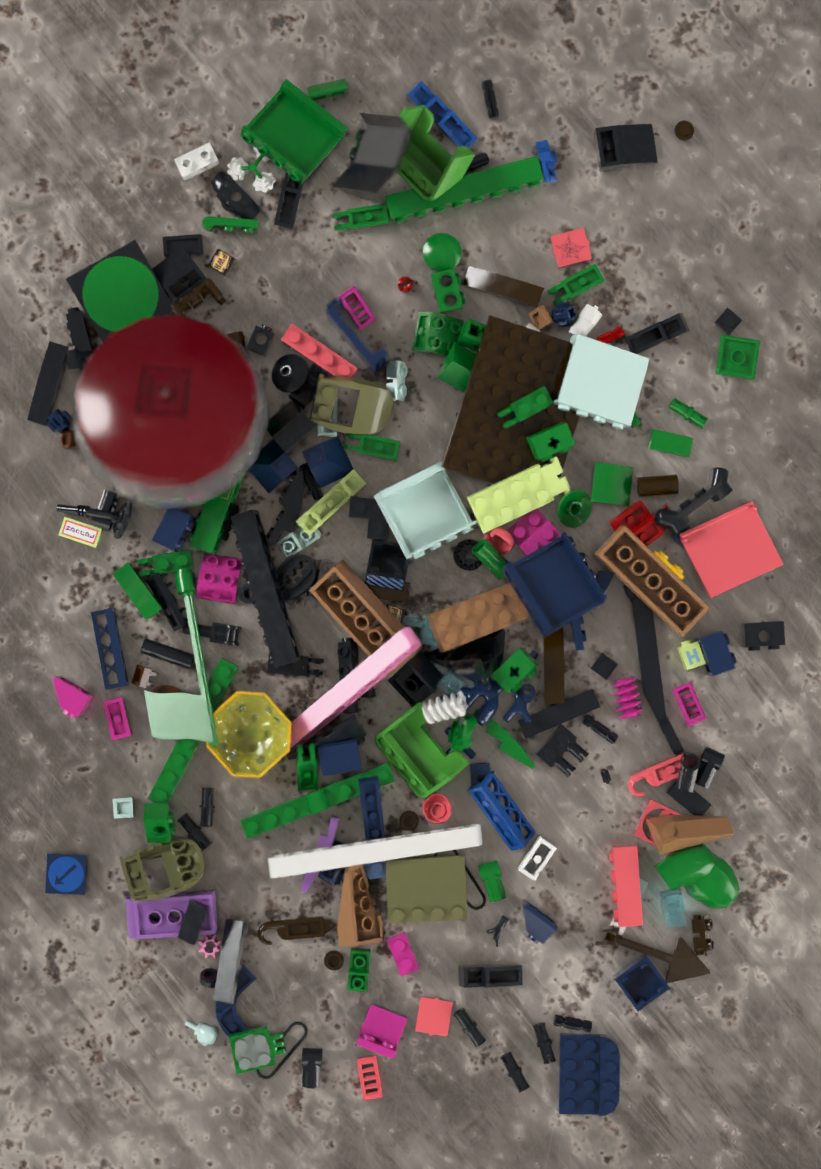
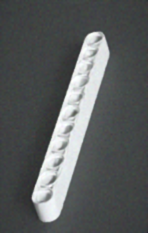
[268,824,483,878]

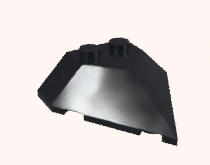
[422,629,505,681]

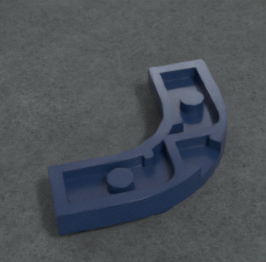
[216,964,256,1037]

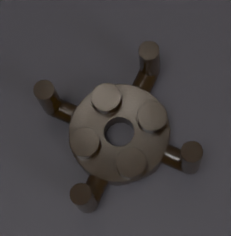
[171,278,227,317]

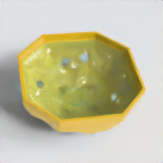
[206,691,292,778]

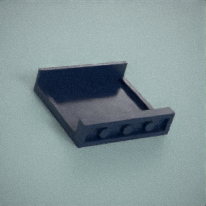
[326,298,389,374]
[502,532,607,637]

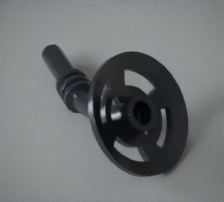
[56,501,132,539]

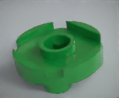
[448,713,477,752]

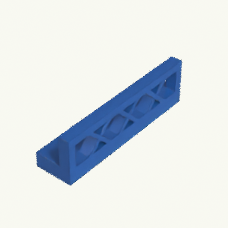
[468,772,536,851]

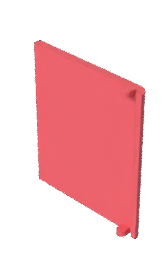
[679,501,784,599]

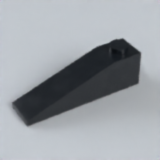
[287,714,367,760]

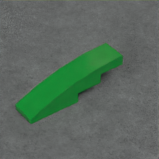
[472,708,535,769]

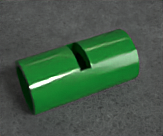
[472,539,510,579]

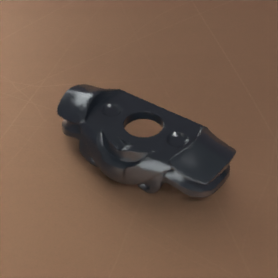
[211,172,260,219]

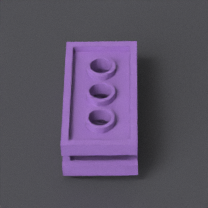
[125,890,218,939]

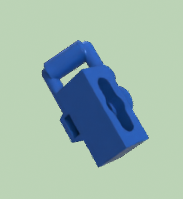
[535,140,557,183]

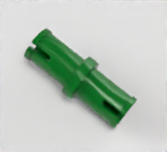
[668,398,708,429]

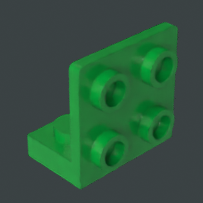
[412,312,464,356]

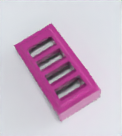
[337,286,376,330]
[672,682,706,727]

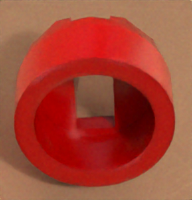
[397,276,413,293]

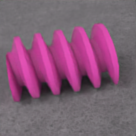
[612,676,643,719]

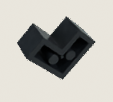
[349,497,388,540]

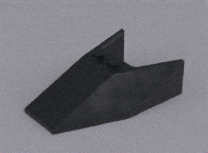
[333,113,412,198]

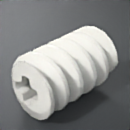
[422,691,467,724]

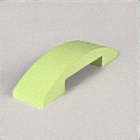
[296,469,367,536]

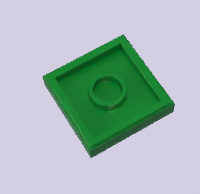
[715,335,760,380]

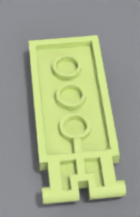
[467,456,572,534]

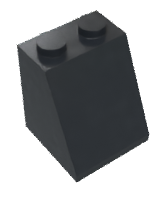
[263,400,317,455]

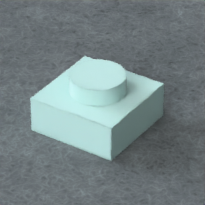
[113,797,135,819]

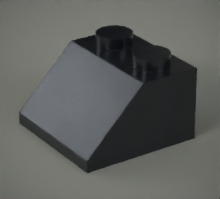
[388,651,447,707]

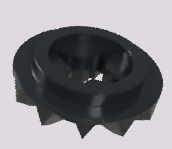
[453,539,482,571]

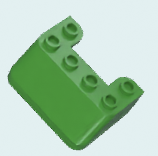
[396,105,475,201]
[375,702,470,798]

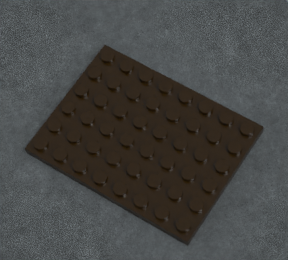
[441,315,580,503]

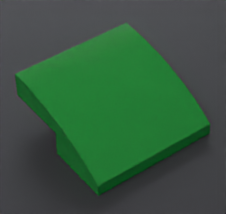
[591,462,634,507]

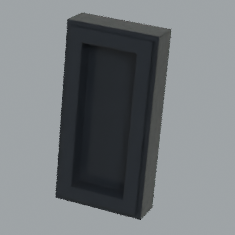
[162,234,204,257]

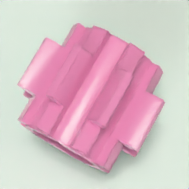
[198,934,222,958]

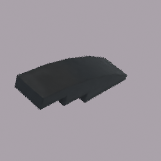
[274,172,305,229]
[27,341,69,426]

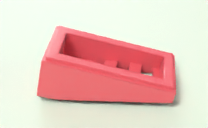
[357,1055,383,1100]

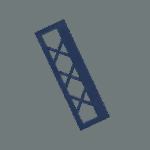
[91,608,129,690]

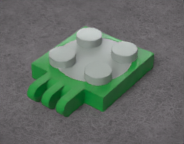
[228,1026,287,1074]

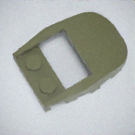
[309,374,393,434]
[119,838,204,902]

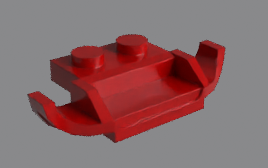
[608,500,670,547]

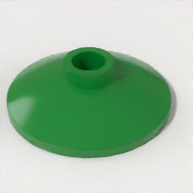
[558,489,592,528]

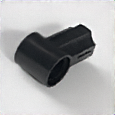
[90,489,121,532]
[695,747,725,789]
[676,752,701,793]
[302,1048,322,1088]

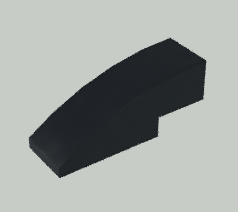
[625,313,690,354]
[458,965,523,988]

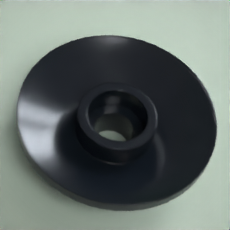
[272,354,309,393]

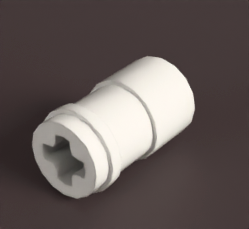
[568,304,602,337]

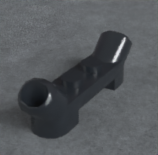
[654,467,733,535]

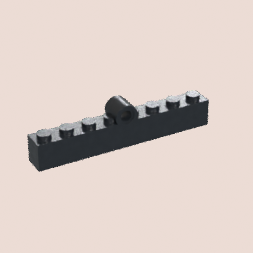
[230,509,302,668]

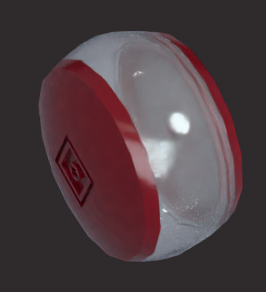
[72,315,269,509]

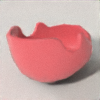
[483,527,514,555]
[423,793,452,824]

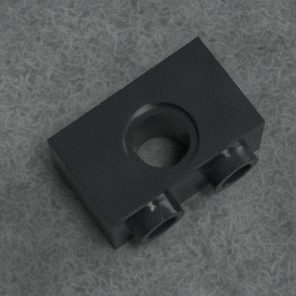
[742,621,785,651]

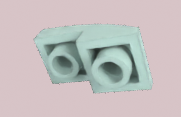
[277,527,322,558]

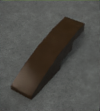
[463,266,544,307]
[543,627,565,704]

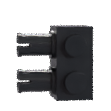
[535,724,589,778]

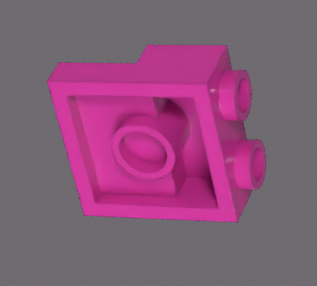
[507,509,561,556]

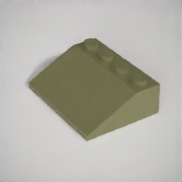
[385,855,468,924]

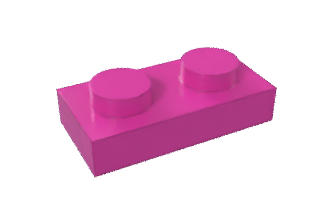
[103,697,132,740]
[386,932,419,976]

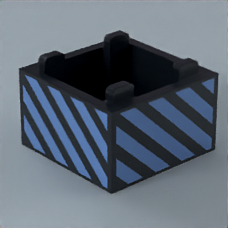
[365,539,409,591]

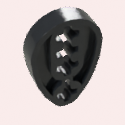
[276,554,318,602]

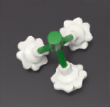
[227,147,276,193]

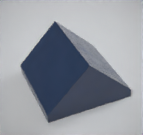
[317,739,362,776]

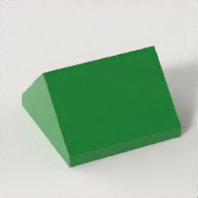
[436,342,476,393]

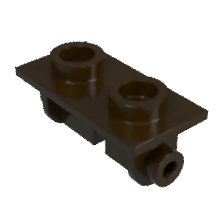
[692,914,714,956]

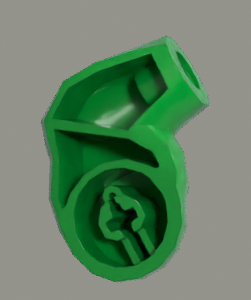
[655,844,739,909]

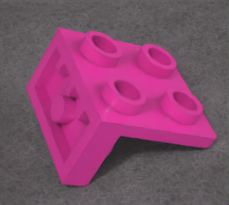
[197,553,242,604]
[356,1004,407,1059]

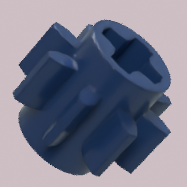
[552,302,576,327]
[47,409,72,434]

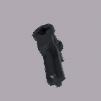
[183,622,241,646]

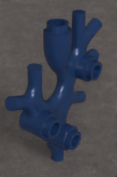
[455,650,538,726]

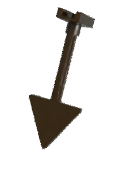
[595,925,710,983]

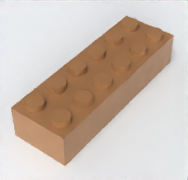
[594,526,710,637]
[309,560,423,678]
[426,583,530,653]

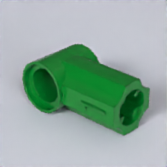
[478,860,506,903]

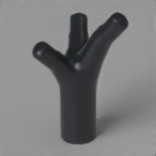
[486,915,509,947]

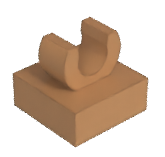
[528,305,553,330]

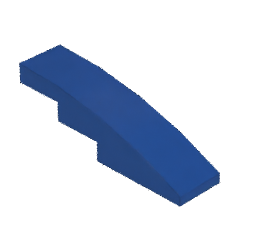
[406,81,478,148]

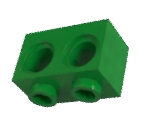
[431,269,466,314]

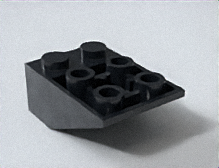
[594,124,658,172]

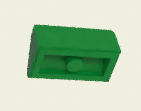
[307,79,348,101]

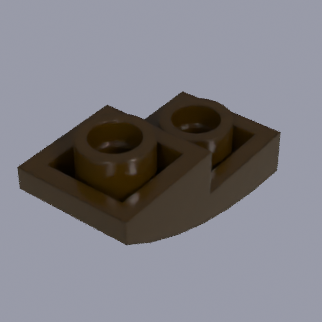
[367,582,410,603]

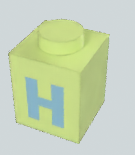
[677,639,706,670]

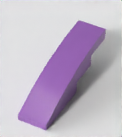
[301,816,339,893]

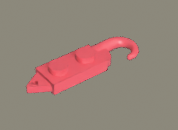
[627,752,701,797]

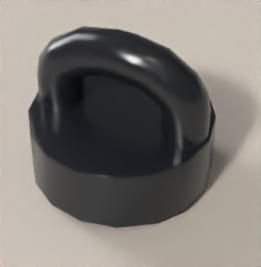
[199,968,217,988]

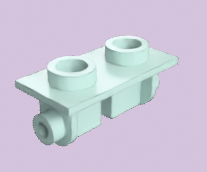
[386,360,407,402]

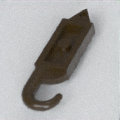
[258,916,337,945]

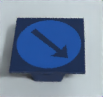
[45,854,87,895]

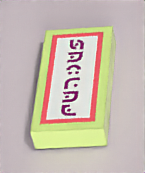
[59,517,103,548]

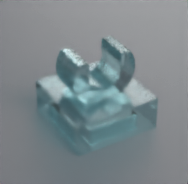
[437,670,465,696]

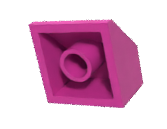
[53,676,94,718]

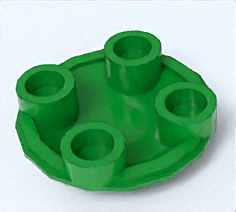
[423,233,462,272]

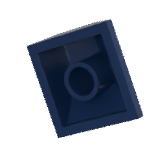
[302,437,353,489]
[248,439,299,494]
[522,899,558,944]

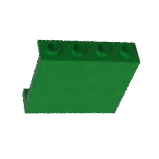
[240,79,348,184]

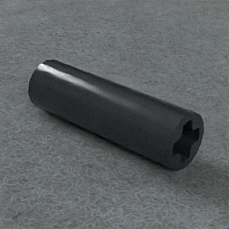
[140,638,194,669]

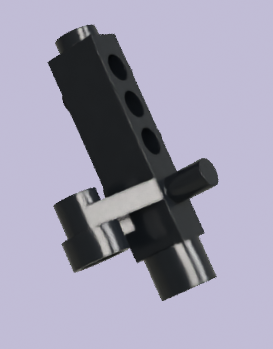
[66,307,96,373]
[332,638,376,714]

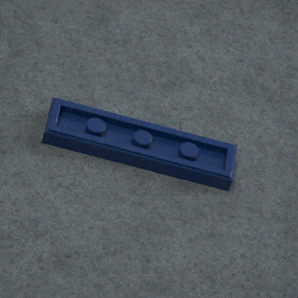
[358,776,385,841]

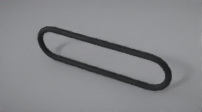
[256,1022,308,1079]

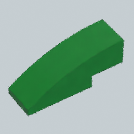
[113,562,164,621]

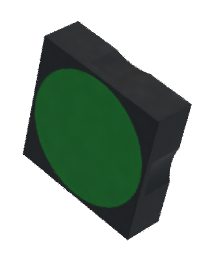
[66,239,172,342]

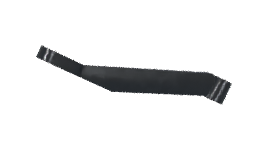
[623,585,684,756]

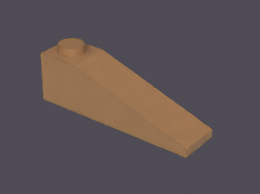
[646,814,734,855]
[337,864,384,946]

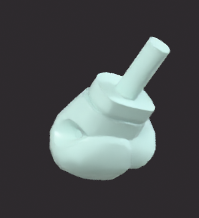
[185,1020,218,1046]

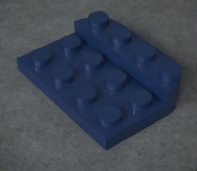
[559,1033,620,1116]

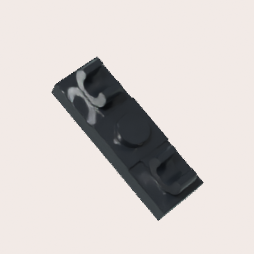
[146,572,188,632]

